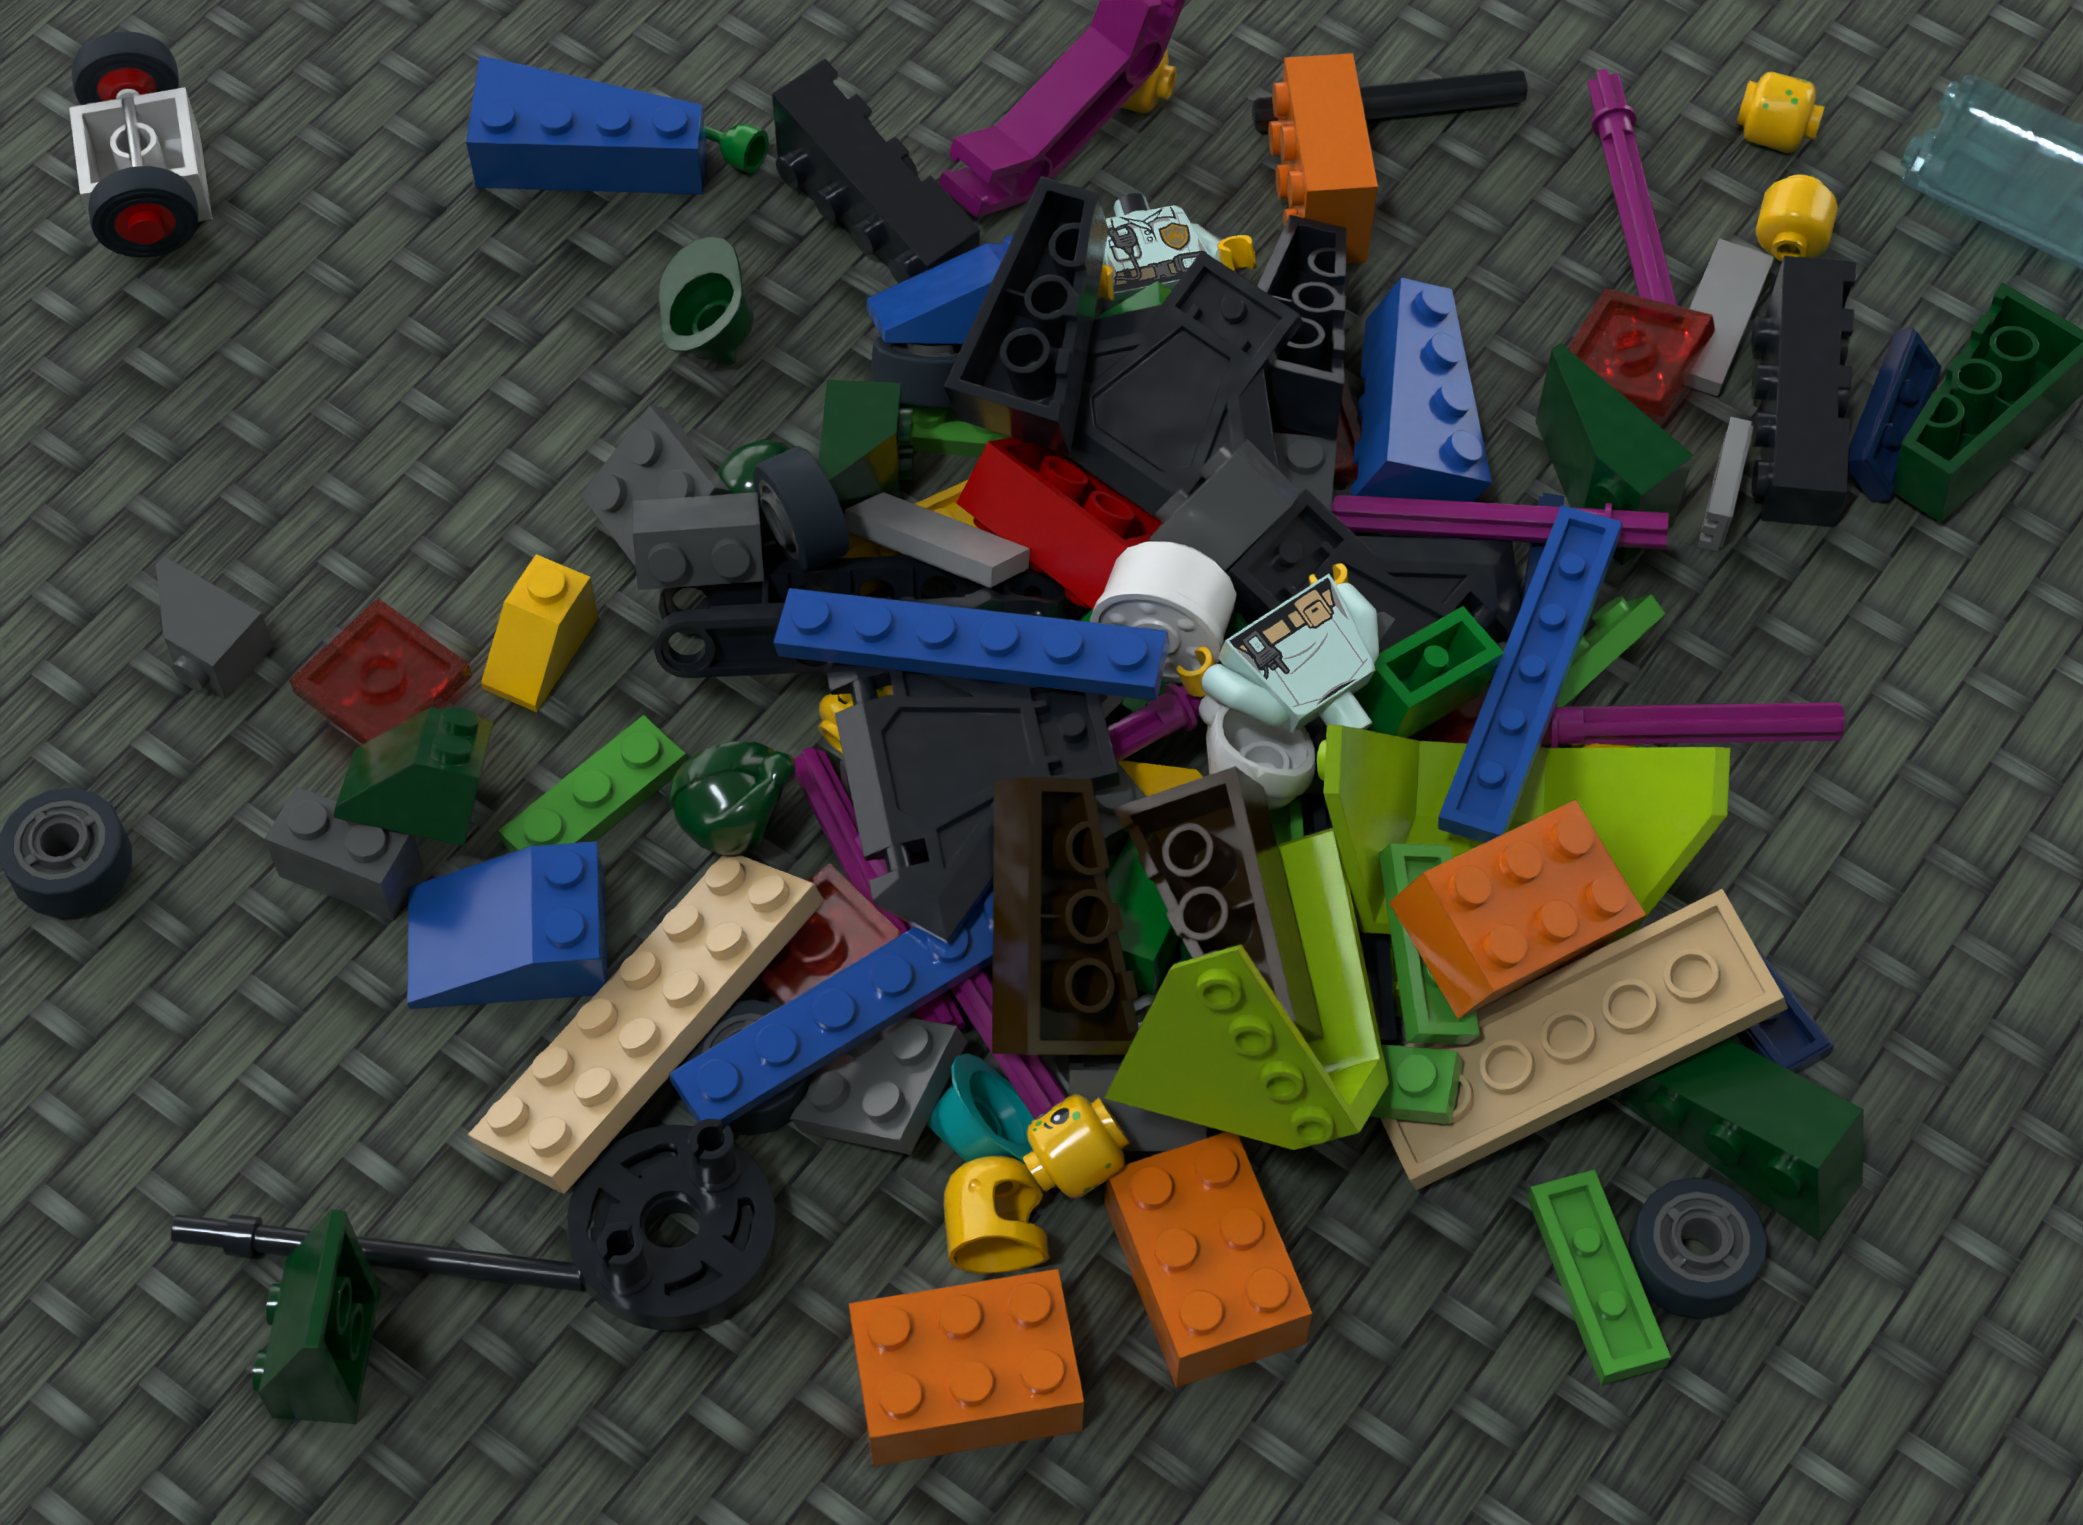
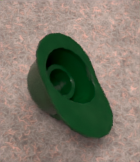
[659,236,754,365]

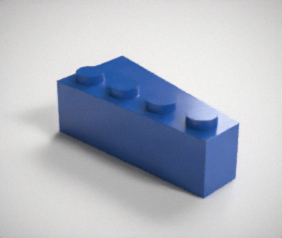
[466,55,707,194]
[1350,277,1492,502]

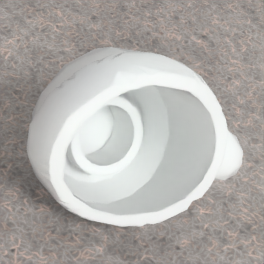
[1199,695,1315,810]

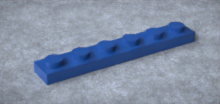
[1438,505,1622,843]
[773,588,1170,701]
[670,883,993,1127]

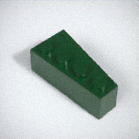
[1893,282,2083,522]
[1608,1038,1864,1241]

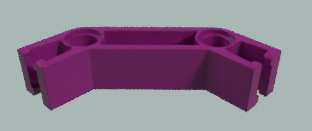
[938,0,1185,218]

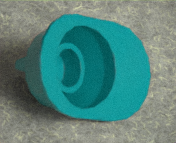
[927,1053,1034,1163]

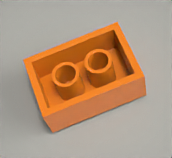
[1268,53,1378,264]
[1389,800,1646,1019]
[1104,1132,1313,1388]
[849,1269,1084,1467]

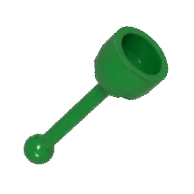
[704,124,769,174]

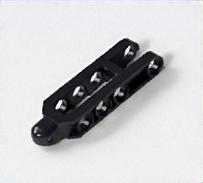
[654,555,1065,678]

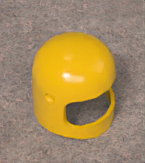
[943,1156,1050,1274]

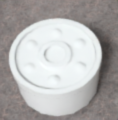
[1090,541,1236,683]

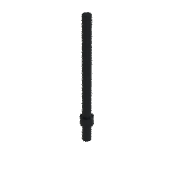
[171,1214,584,1292]

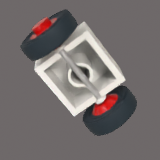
[69,31,212,258]

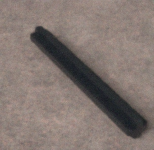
[1252,69,1528,132]

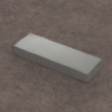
[1662,238,1774,397]
[844,492,1030,588]

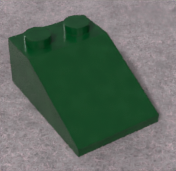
[1535,342,1694,566]
[252,1209,381,1424]

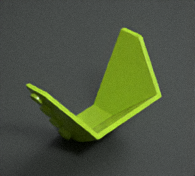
[1317,724,1730,946]
[1104,828,1389,1150]

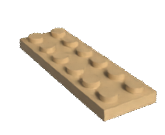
[468,855,824,1194]
[1380,889,1788,1190]

